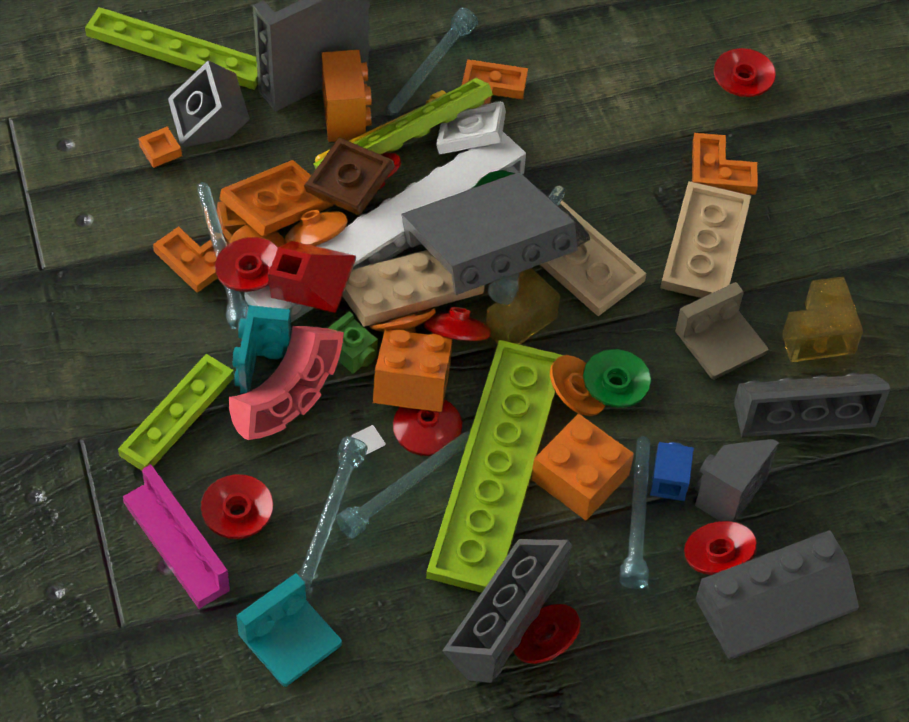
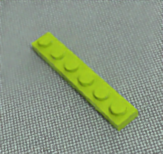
[85,7,258,90]
[313,78,493,169]

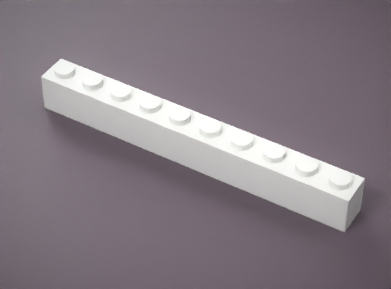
[245,132,526,322]

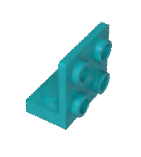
[233,305,292,394]
[236,573,342,687]

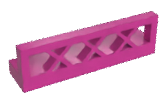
[123,465,230,609]

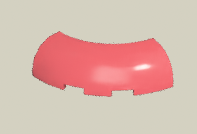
[229,326,344,440]

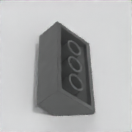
[734,373,890,437]
[696,530,859,660]
[442,539,572,683]

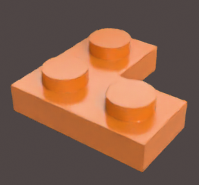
[462,59,528,105]
[692,133,758,195]
[153,226,232,293]

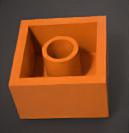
[321,50,372,142]
[373,329,453,412]
[531,413,634,520]

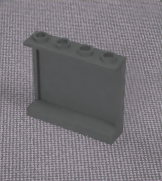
[253,0,370,112]
[401,172,578,295]

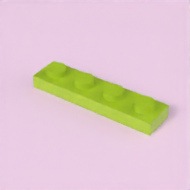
[118,354,234,471]

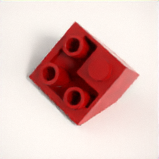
[268,241,356,313]

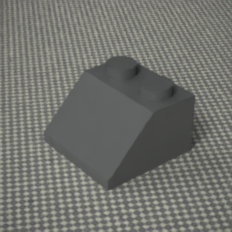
[168,60,250,147]
[695,439,779,522]

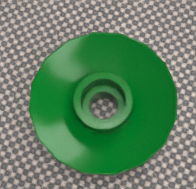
[583,349,651,408]

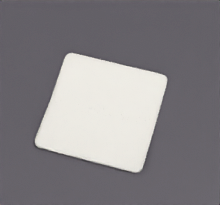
[351,425,386,455]

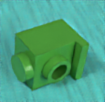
[328,311,378,374]

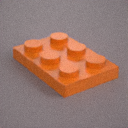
[219,160,334,236]

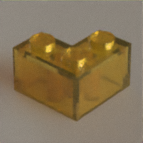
[486,268,560,345]
[782,276,863,362]

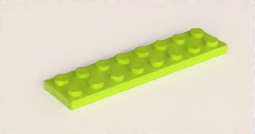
[426,340,563,593]

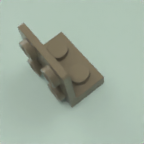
[675,282,768,379]

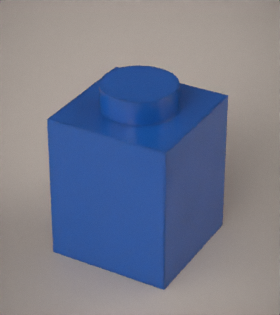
[650,442,694,501]

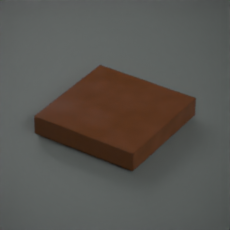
[304,137,395,216]

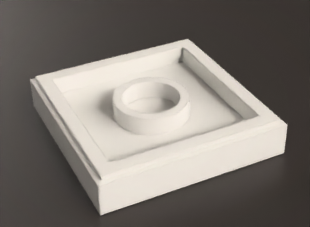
[436,101,506,155]

